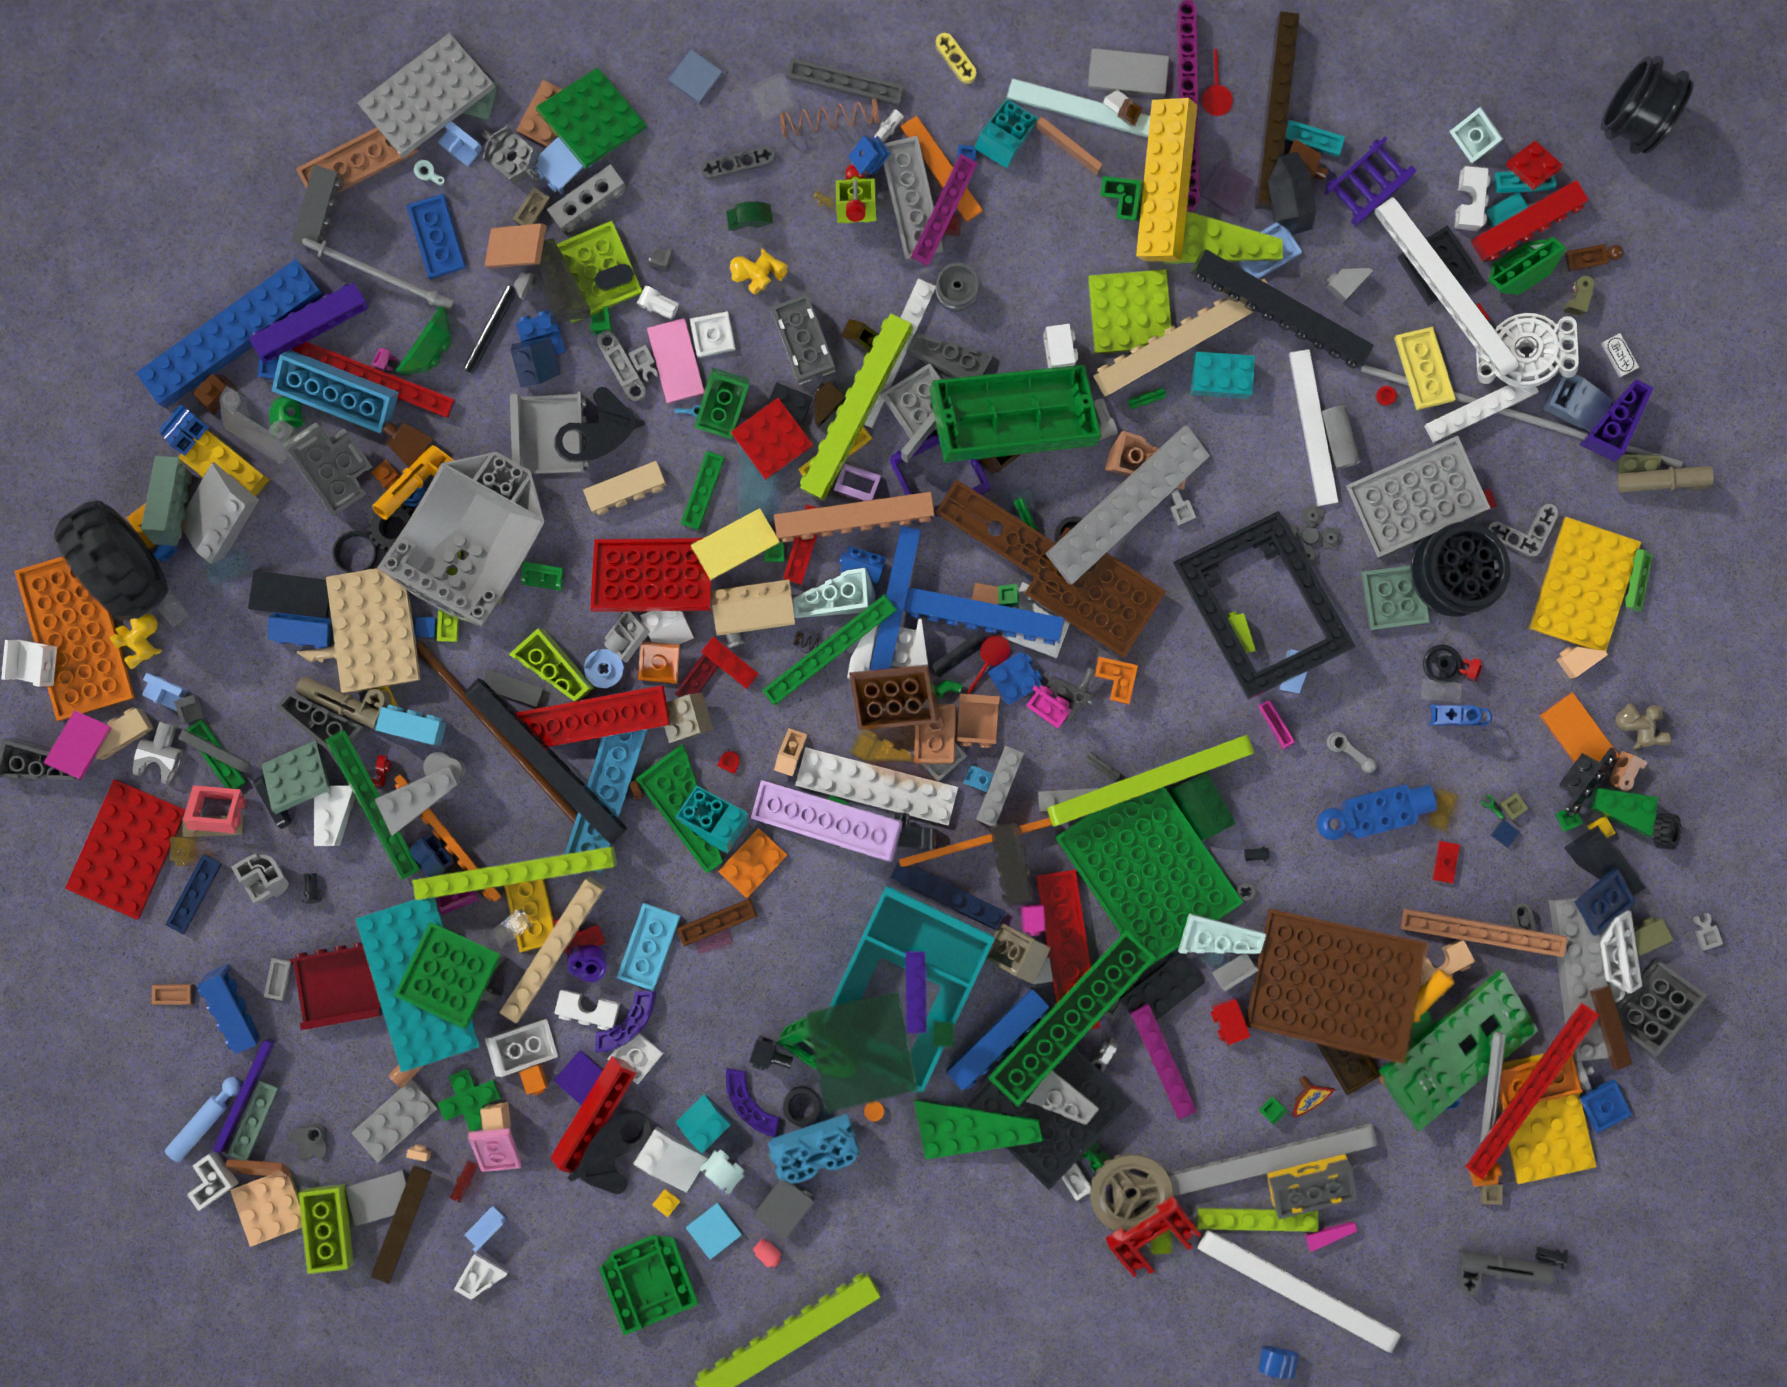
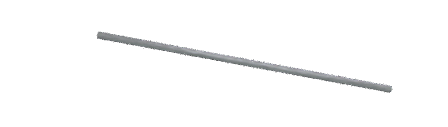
[1360,364,1683,468]

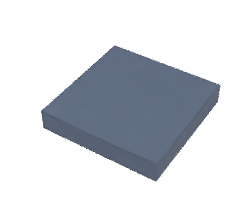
[668,49,723,104]

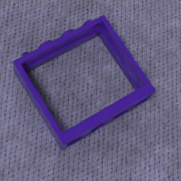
[889,433,991,525]

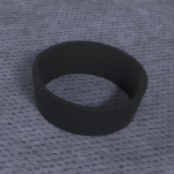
[332,531,377,573]

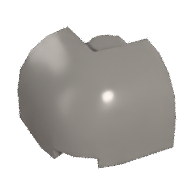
[231,854,289,906]

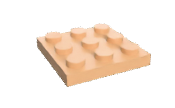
[230,1168,302,1247]

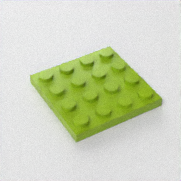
[542,221,643,324]
[1088,270,1171,354]

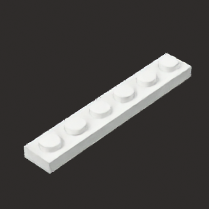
[1424,385,1539,443]

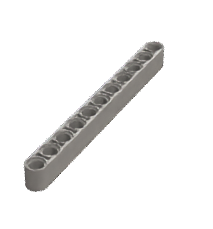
[1168,1124,1378,1196]

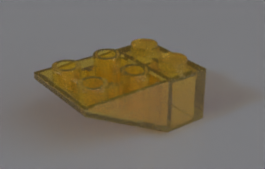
[849,729,914,763]

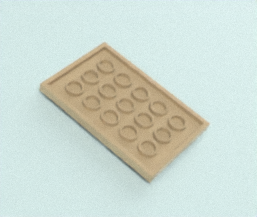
[326,568,421,694]

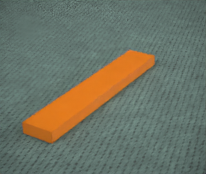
[901,115,982,223]

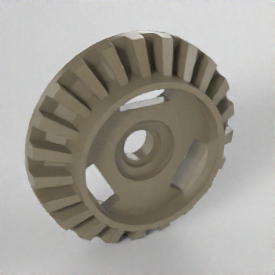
[1090,1153,1173,1232]

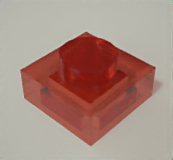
[944,215,961,236]

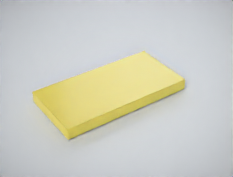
[1394,327,1456,410]
[691,508,779,580]

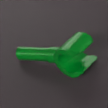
[1481,795,1504,819]

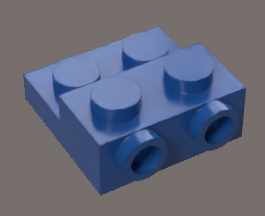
[516,310,566,355]
[987,651,1043,706]

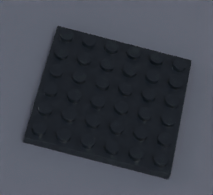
[962,1047,1132,1190]

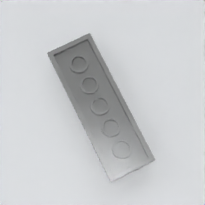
[884,136,943,260]

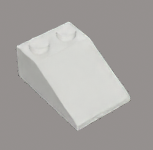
[485,1019,558,1077]
[634,1126,708,1193]

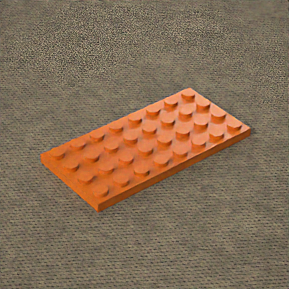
[14,556,135,721]

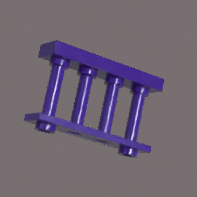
[1324,137,1417,227]

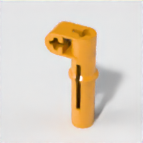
[372,445,454,520]
[1413,968,1454,1023]

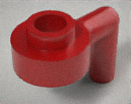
[371,755,391,787]

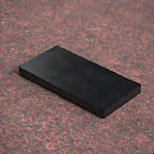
[248,570,329,618]

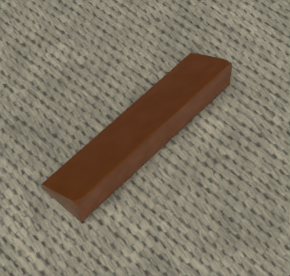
[1590,985,1633,1070]

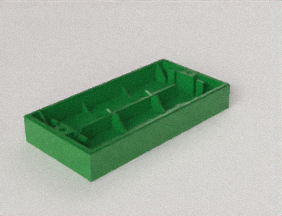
[929,365,1101,463]

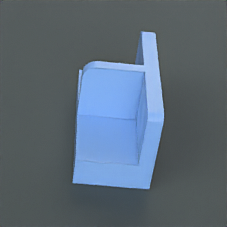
[438,122,483,166]
[142,673,188,711]

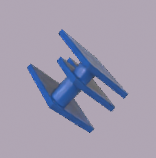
[848,135,891,175]

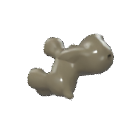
[1615,704,1671,750]

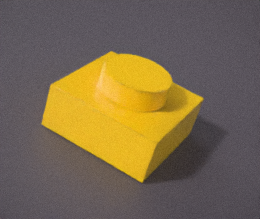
[1587,816,1615,838]
[652,1188,681,1217]

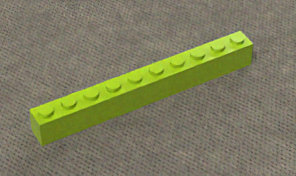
[800,313,914,502]
[412,846,617,900]
[695,1273,881,1387]

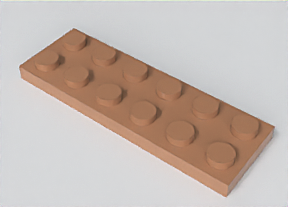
[296,127,419,194]

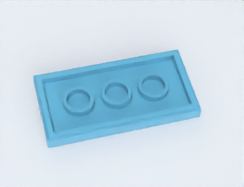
[617,903,681,991]

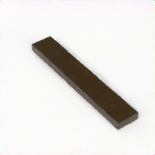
[370,1165,432,1284]

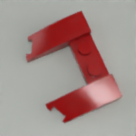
[1105,1196,1201,1277]

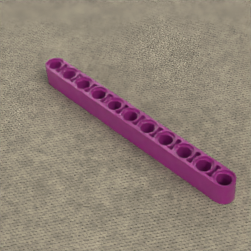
[1177,0,1199,212]

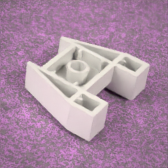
[847,619,928,679]

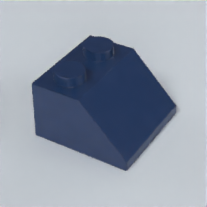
[510,336,560,388]

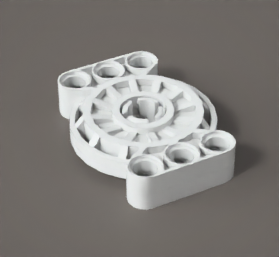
[1476,313,1579,388]

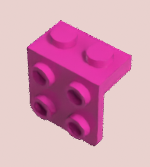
[1026,685,1073,729]

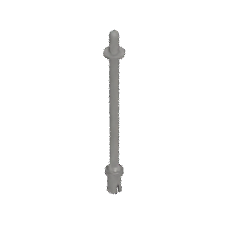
[302,238,454,311]

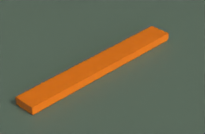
[898,817,1052,867]

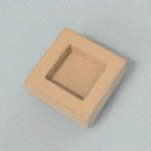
[406,1144,431,1162]

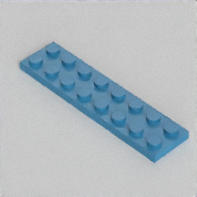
[564,729,648,873]

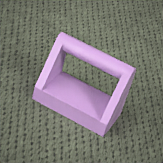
[834,463,881,502]

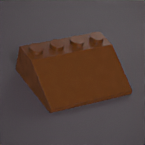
[849,664,940,730]

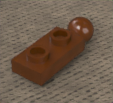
[1565,244,1624,272]

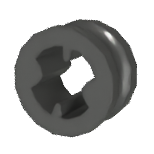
[1236,883,1255,901]

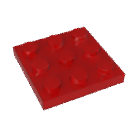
[731,398,813,480]

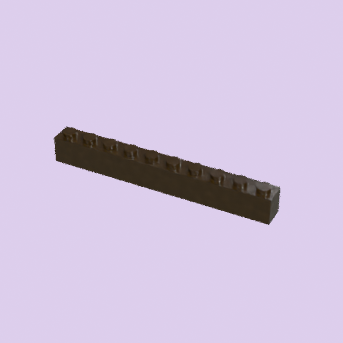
[1254,11,1300,210]

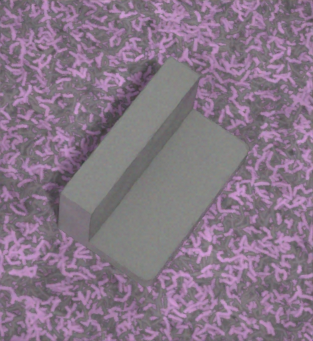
[1211,953,1259,991]

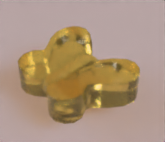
[812,191,834,209]

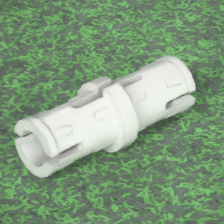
[874,110,904,143]

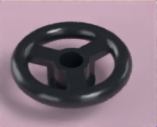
[1423,644,1462,684]

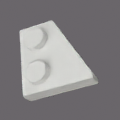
[454,1253,509,1299]

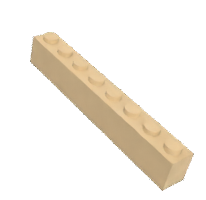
[500,876,606,1023]

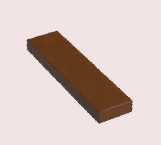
[677,898,758,946]

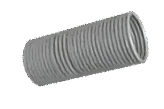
[1322,405,1361,469]

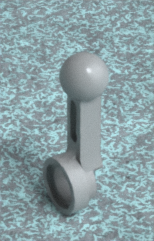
[1327,732,1377,774]

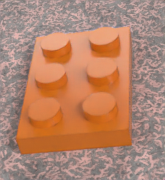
[718,828,788,898]

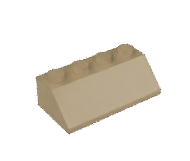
[711,580,795,636]

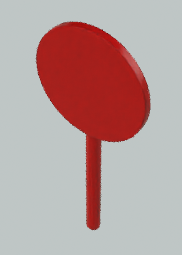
[1202,48,1233,116]
[966,635,1010,694]

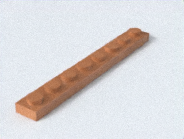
[1400,908,1567,957]

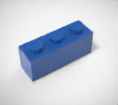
[268,612,333,649]

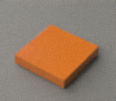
[638,641,680,684]

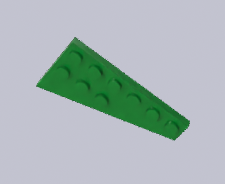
[636,743,723,874]

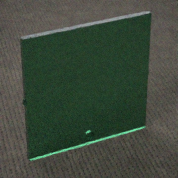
[806,991,917,1113]

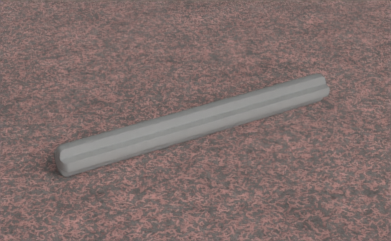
[1480,1032,1506,1143]

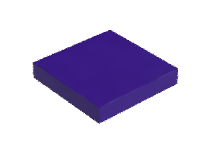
[553,1050,603,1106]

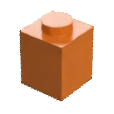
[519,1063,549,1096]

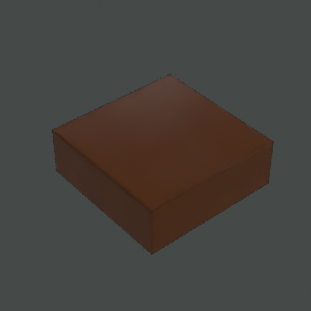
[1117,99,1142,126]

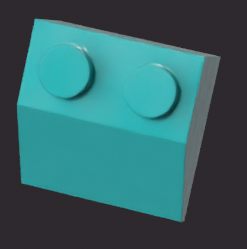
[676,1094,732,1154]

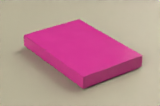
[44,710,112,780]

